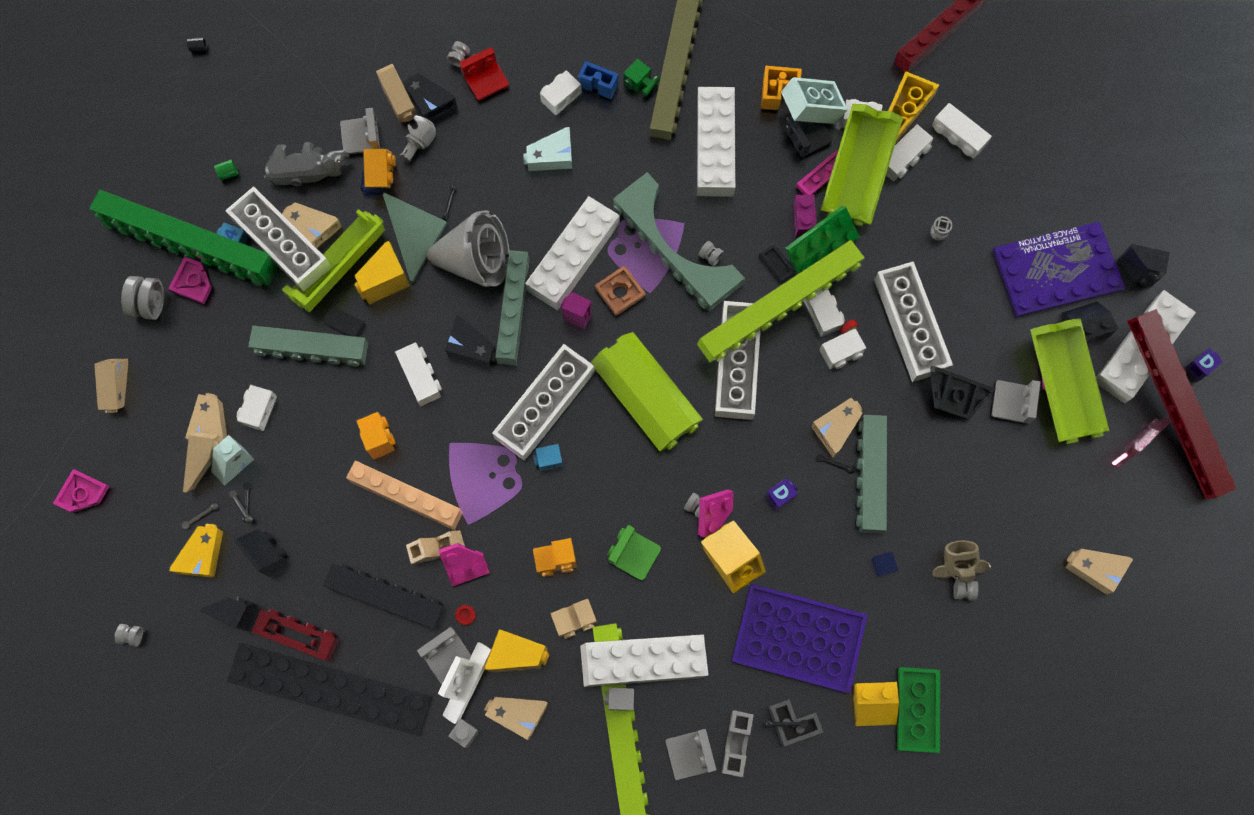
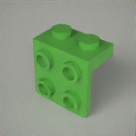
[607,525,661,581]

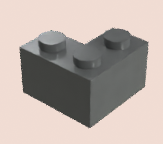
[768,700,823,747]

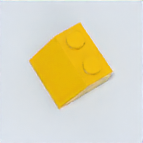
[852,682,899,726]

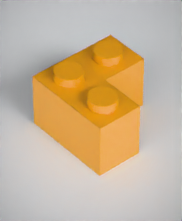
[761,66,801,110]
[364,149,396,188]
[357,412,396,460]
[533,538,577,577]

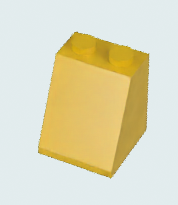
[354,241,410,305]
[701,520,766,594]
[485,629,549,673]

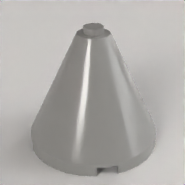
[427,210,509,287]

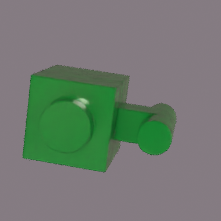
[623,59,660,96]

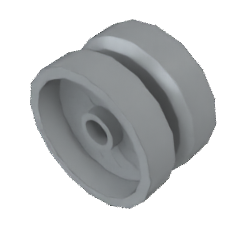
[121,276,164,320]

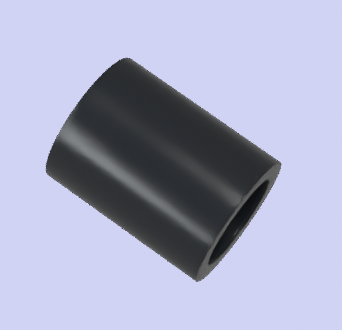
[187,38,207,52]

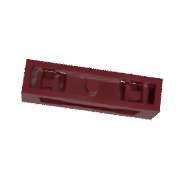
[251,608,339,662]

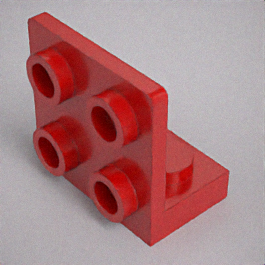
[459,47,509,101]

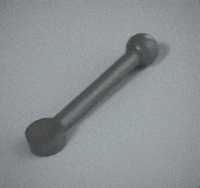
[229,491,253,523]
[182,503,219,529]

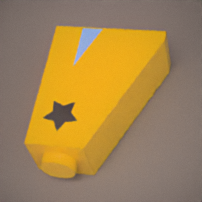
[169,524,223,578]

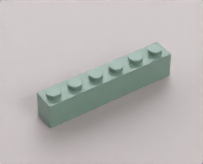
[496,250,530,366]
[248,325,368,367]
[856,415,887,534]

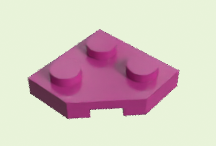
[168,257,212,304]
[53,469,109,513]
[698,489,734,537]
[439,543,490,586]

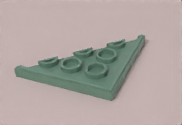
[383,193,447,283]

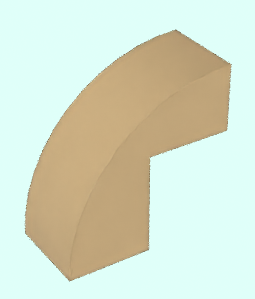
[406,531,465,564]

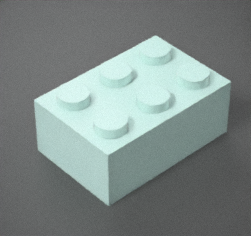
[781,77,848,124]

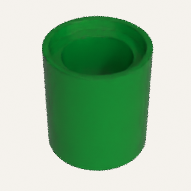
[214,159,238,181]

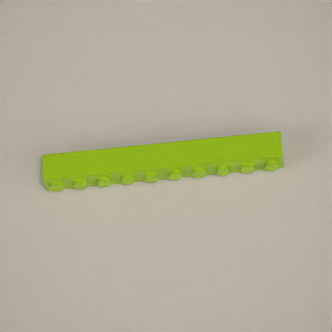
[697,240,864,363]
[593,623,650,815]

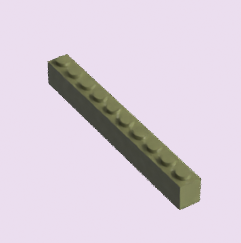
[650,0,703,140]

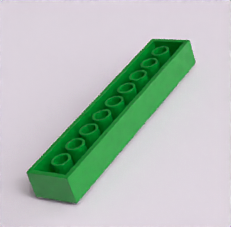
[89,190,278,287]

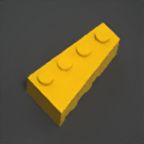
[888,72,939,144]

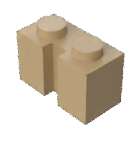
[550,599,597,639]

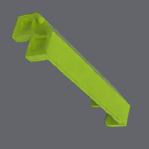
[820,104,903,226]
[282,209,385,312]
[1030,319,1109,444]
[590,332,703,451]

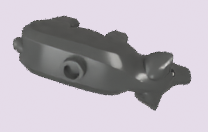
[264,142,350,186]

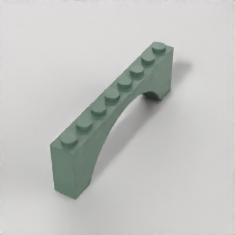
[613,172,745,312]

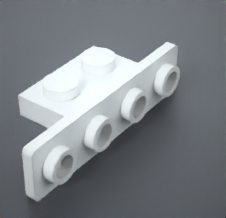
[438,642,492,724]

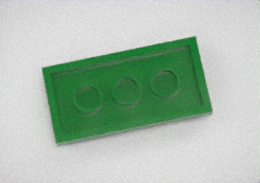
[785,206,860,274]
[897,667,940,753]

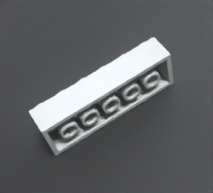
[697,87,735,197]
[225,186,332,292]
[525,196,620,311]
[874,262,953,382]
[1096,290,1196,404]
[715,301,760,420]
[492,344,595,461]
[580,635,708,687]

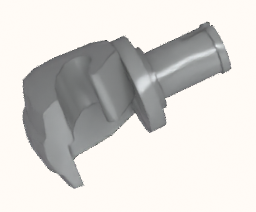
[400,115,436,162]

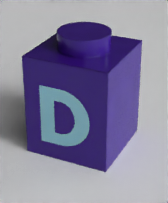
[1186,348,1223,381]
[766,478,798,510]

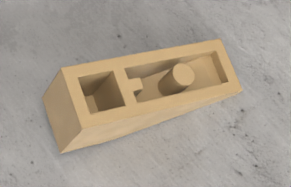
[183,432,220,493]

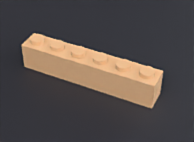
[346,461,463,530]

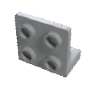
[340,108,380,155]
[991,380,1040,424]
[417,627,471,685]
[665,729,716,780]

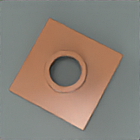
[594,265,646,316]

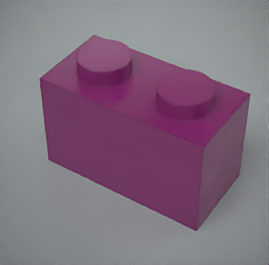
[793,194,816,238]
[561,292,592,329]

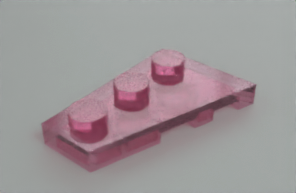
[1112,417,1170,469]

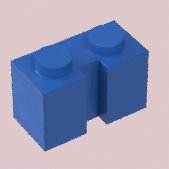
[578,61,619,99]

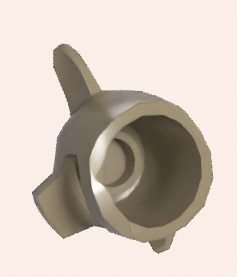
[932,540,991,583]

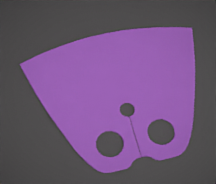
[608,219,684,293]
[449,443,522,525]

